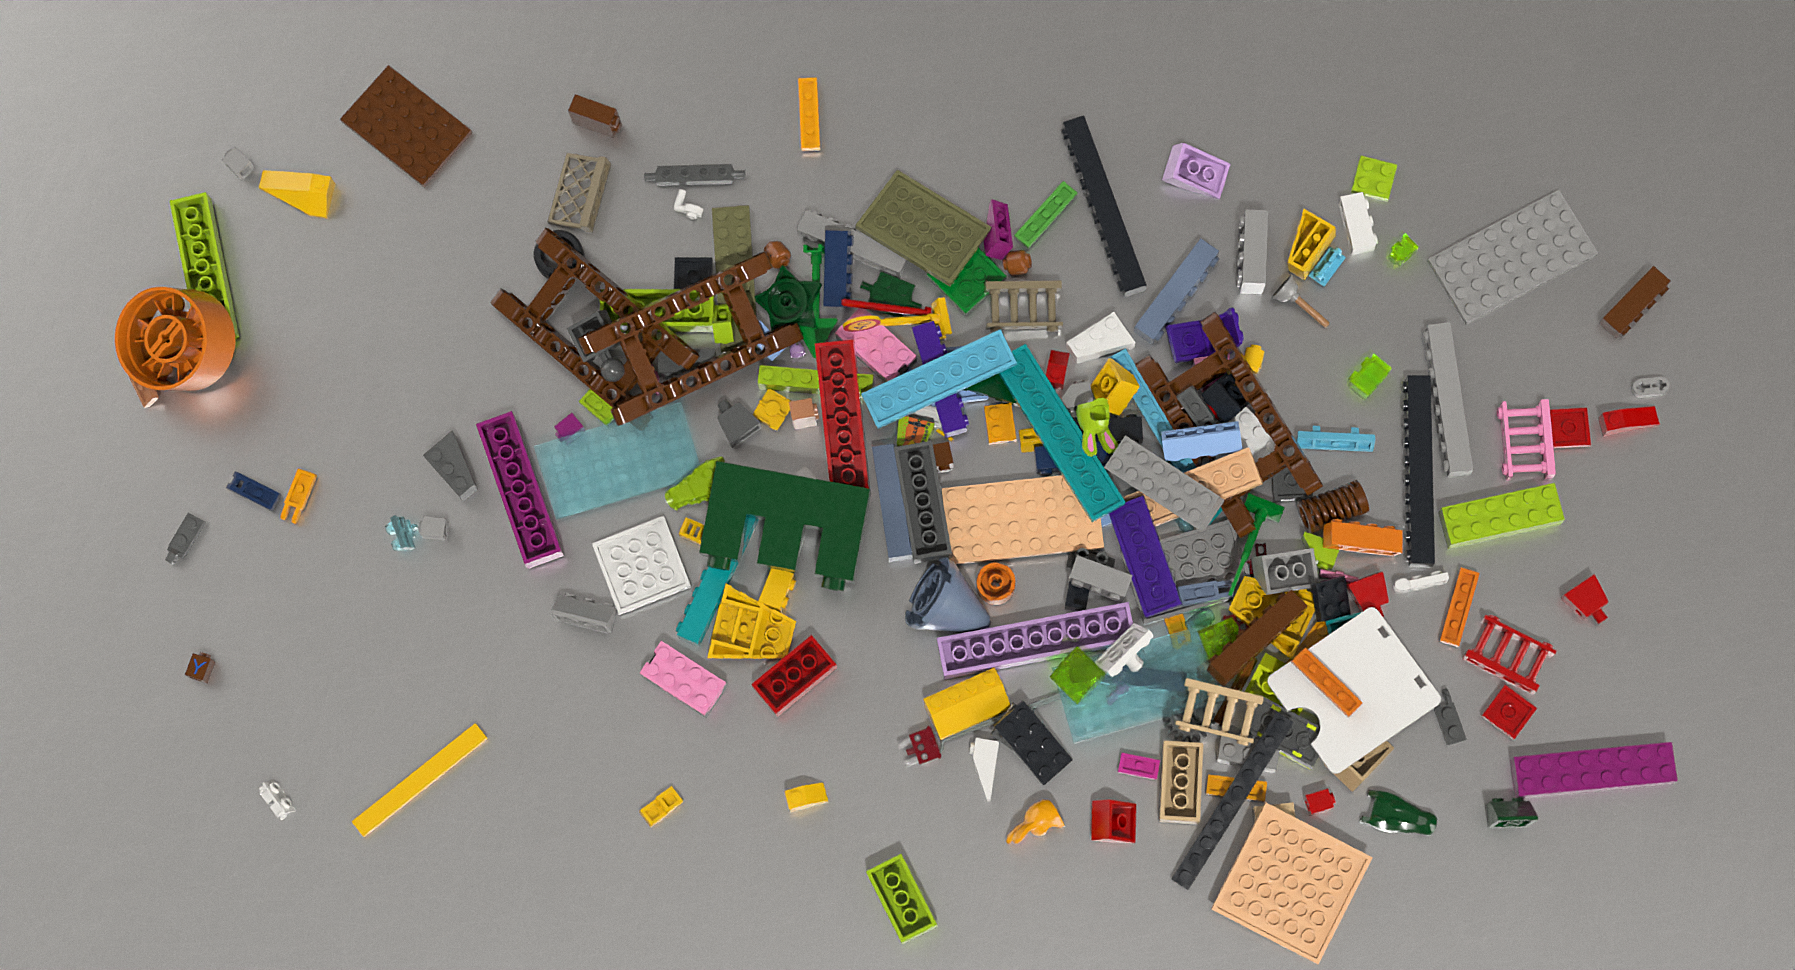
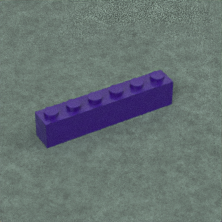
[912,321,969,438]

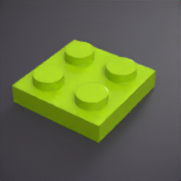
[1351,156,1397,202]

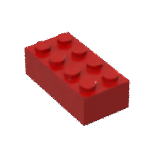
[751,635,837,717]

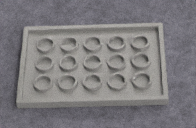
[1121,520,1251,626]

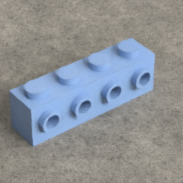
[1161,421,1242,461]

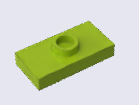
[578,389,614,427]

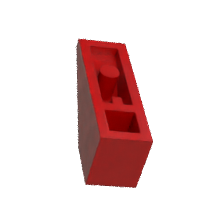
[1598,406,1660,437]

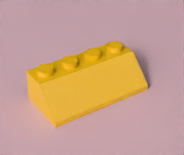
[923,668,1010,740]

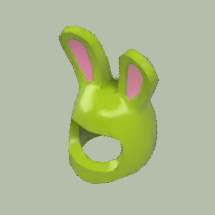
[1076,398,1118,457]

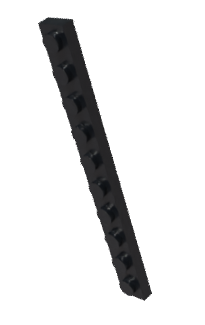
[1171,712,1294,890]

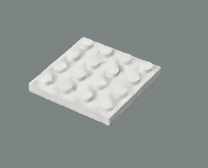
[592,516,691,615]

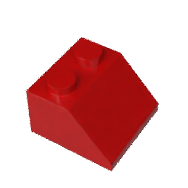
[1091,799,1136,843]

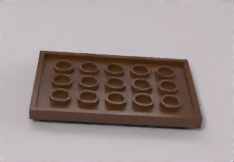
[340,65,473,187]

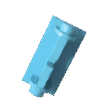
[1309,247,1346,287]

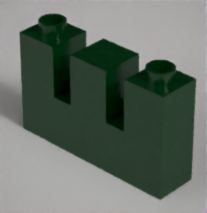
[699,461,871,592]

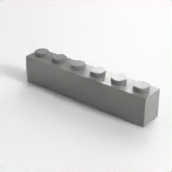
[797,210,908,278]

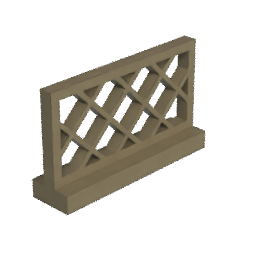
[547,153,611,233]

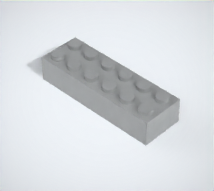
[1104,435,1225,532]

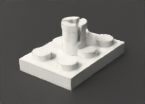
[1093,623,1154,677]

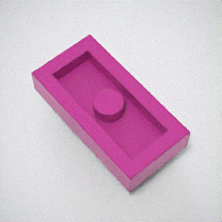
[1118,753,1160,780]

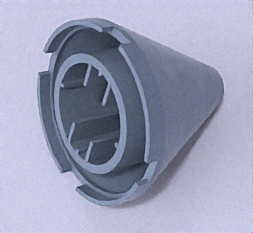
[905,557,991,632]

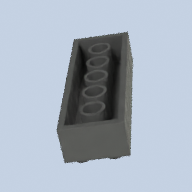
[894,441,952,564]

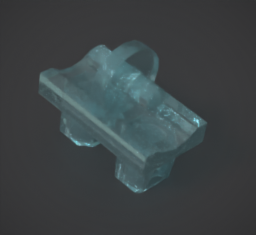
[385,515,418,551]

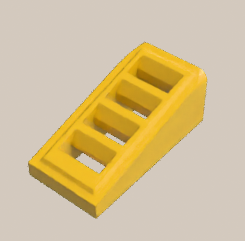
[678,517,704,545]

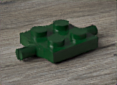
[860,272,922,317]

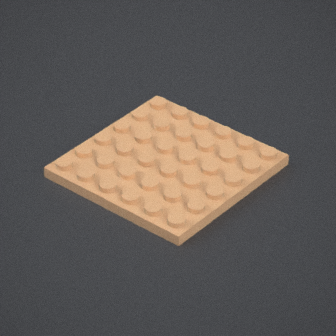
[1211,802,1373,964]

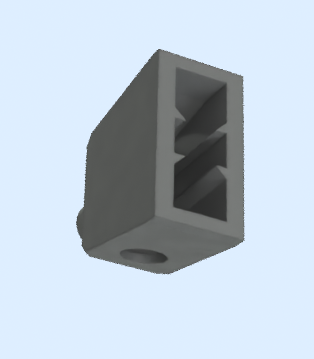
[717,399,762,448]

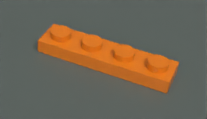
[1439,567,1480,647]
[1291,647,1363,718]

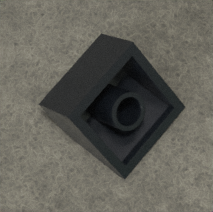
[1201,371,1249,423]

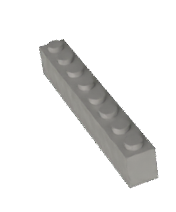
[1423,322,1473,477]

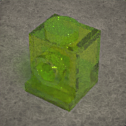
[1388,234,1419,267]

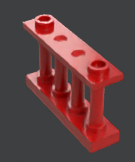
[1463,615,1557,695]

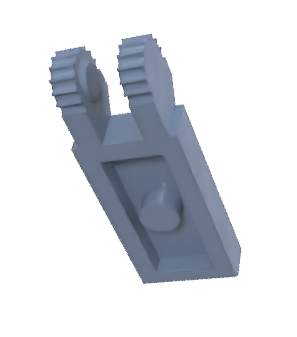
[1177,580,1234,607]

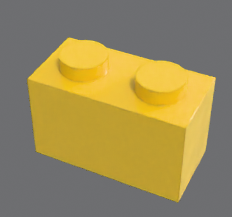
[758,569,797,613]

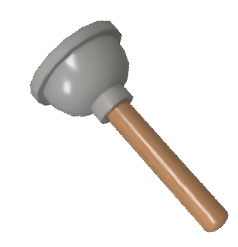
[1272,275,1330,328]

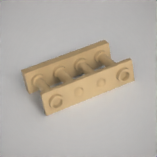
[1175,678,1264,746]

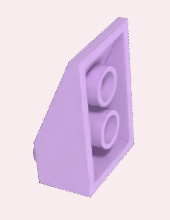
[1162,143,1230,199]

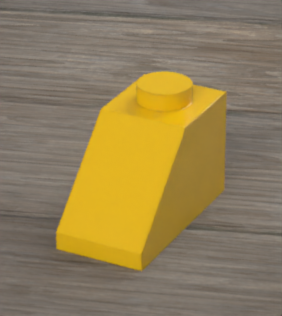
[784,782,829,813]

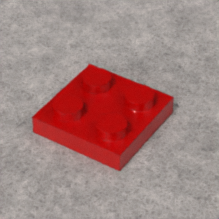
[1550,408,1591,449]
[1481,685,1537,740]

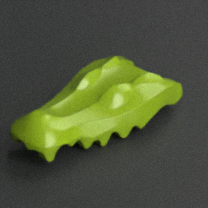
[665,456,725,510]

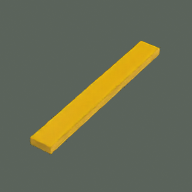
[351,723,488,837]

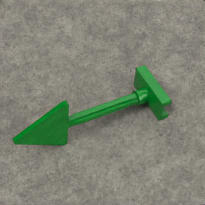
[799,244,838,358]
[1228,493,1285,596]

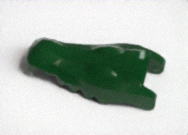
[1360,790,1437,836]

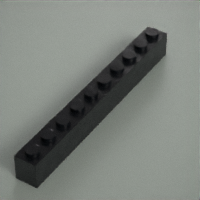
[1060,115,1147,298]
[1402,375,1435,567]

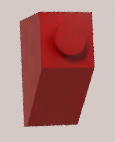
[1046,350,1070,390]

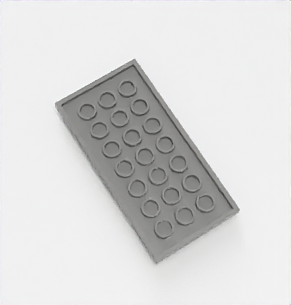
[1427,190,1598,324]

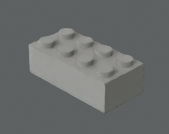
[1236,209,1268,294]

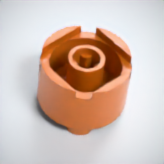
[977,562,1015,605]

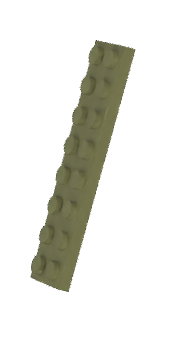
[712,205,759,354]

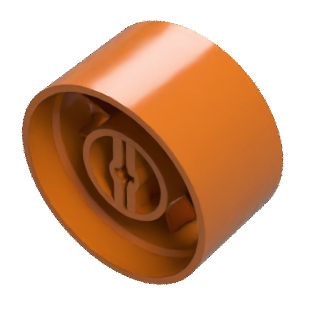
[115,287,235,391]

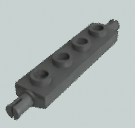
[644,164,745,186]

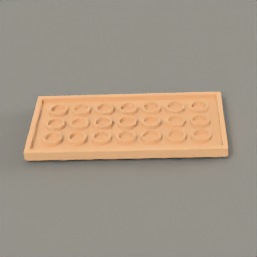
[942,475,1104,565]

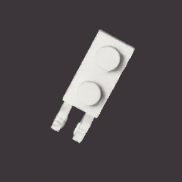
[1393,571,1449,593]

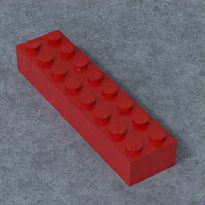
[815,340,870,489]

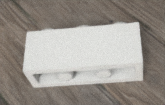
[1338,192,1378,255]

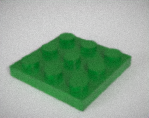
[927,248,1007,316]

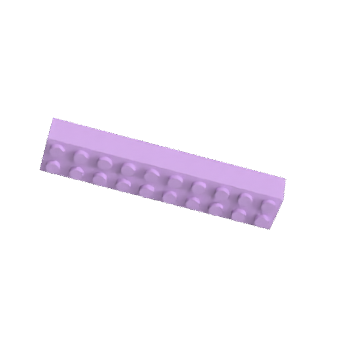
[937,602,1133,680]

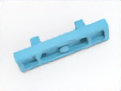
[1296,426,1375,452]

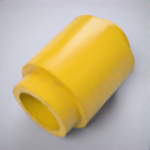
[1244,344,1264,374]

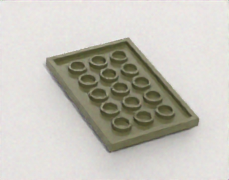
[855,170,992,286]

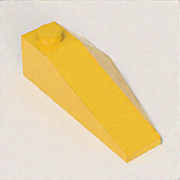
[259,170,335,219]

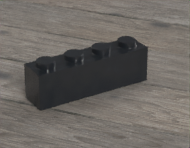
[1072,414,1143,445]

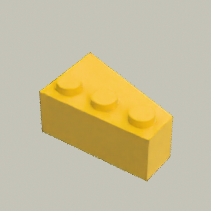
[1288,209,1336,280]

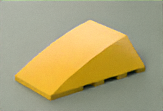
[1228,576,1315,660]
[707,584,796,659]

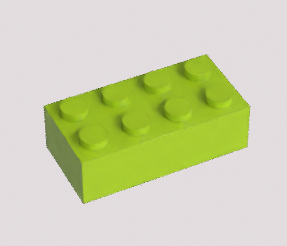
[866,854,938,945]

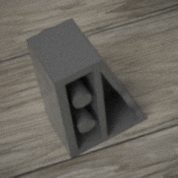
[423,431,478,502]

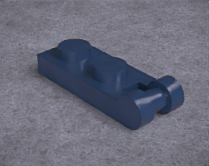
[226,471,281,511]

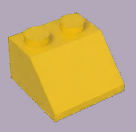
[1090,358,1140,416]

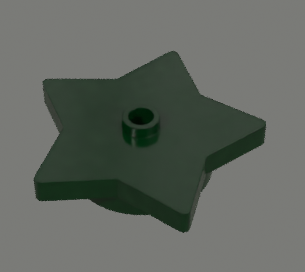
[754,265,822,331]

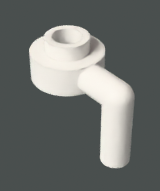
[674,189,703,220]

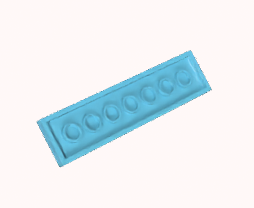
[861,329,1017,429]

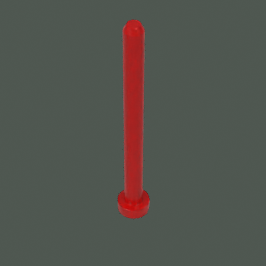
[841,299,932,316]

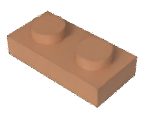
[128,376,159,408]

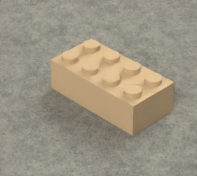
[1159,741,1203,825]

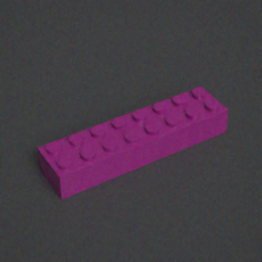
[476,411,564,569]
[1510,742,1678,798]

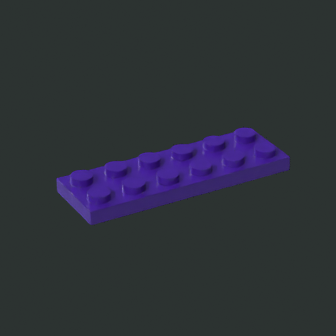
[1109,496,1183,618]

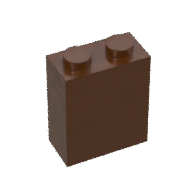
[568,94,622,138]

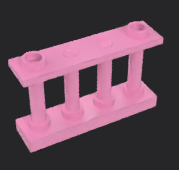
[1497,399,1556,481]

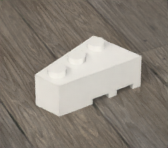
[1066,312,1135,364]

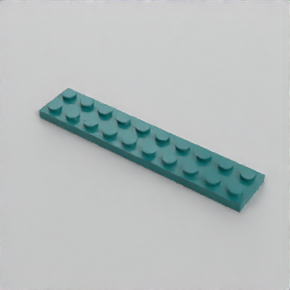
[998,344,1126,523]

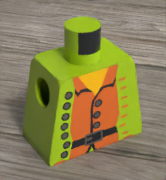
[897,416,935,447]

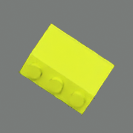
[1245,653,1303,715]

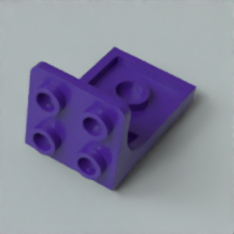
[1166,307,1244,363]

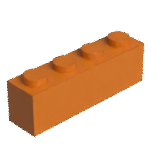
[1323,519,1403,557]

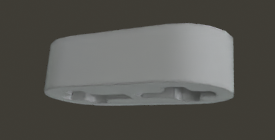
[1631,377,1669,398]

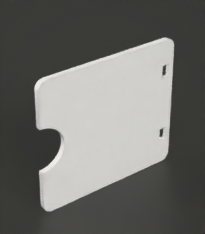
[1267,608,1441,774]

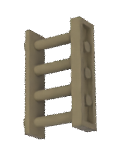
[984,281,1063,333]

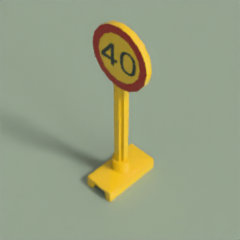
[843,297,952,340]

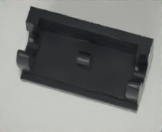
[1065,569,1089,611]

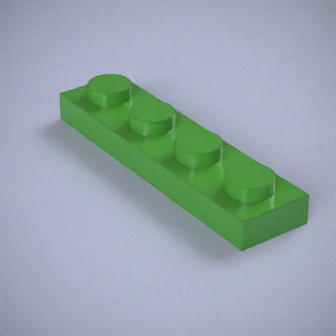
[1014,181,1078,249]

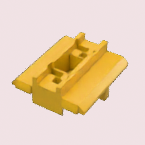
[752,389,792,431]

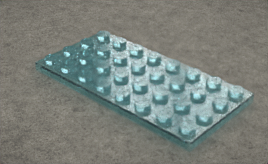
[534,402,700,519]
[1052,625,1225,744]

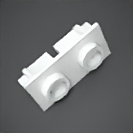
[259,780,296,820]

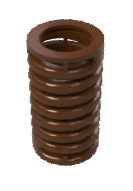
[1297,480,1369,534]

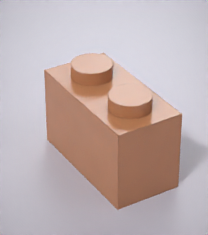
[789,398,819,430]

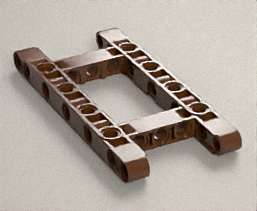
[490,227,700,431]
[578,251,804,426]
[1135,312,1323,538]

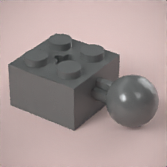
[567,310,625,382]

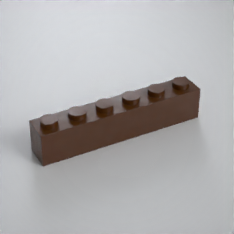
[1207,590,1308,687]

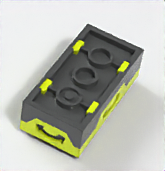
[1249,697,1320,770]

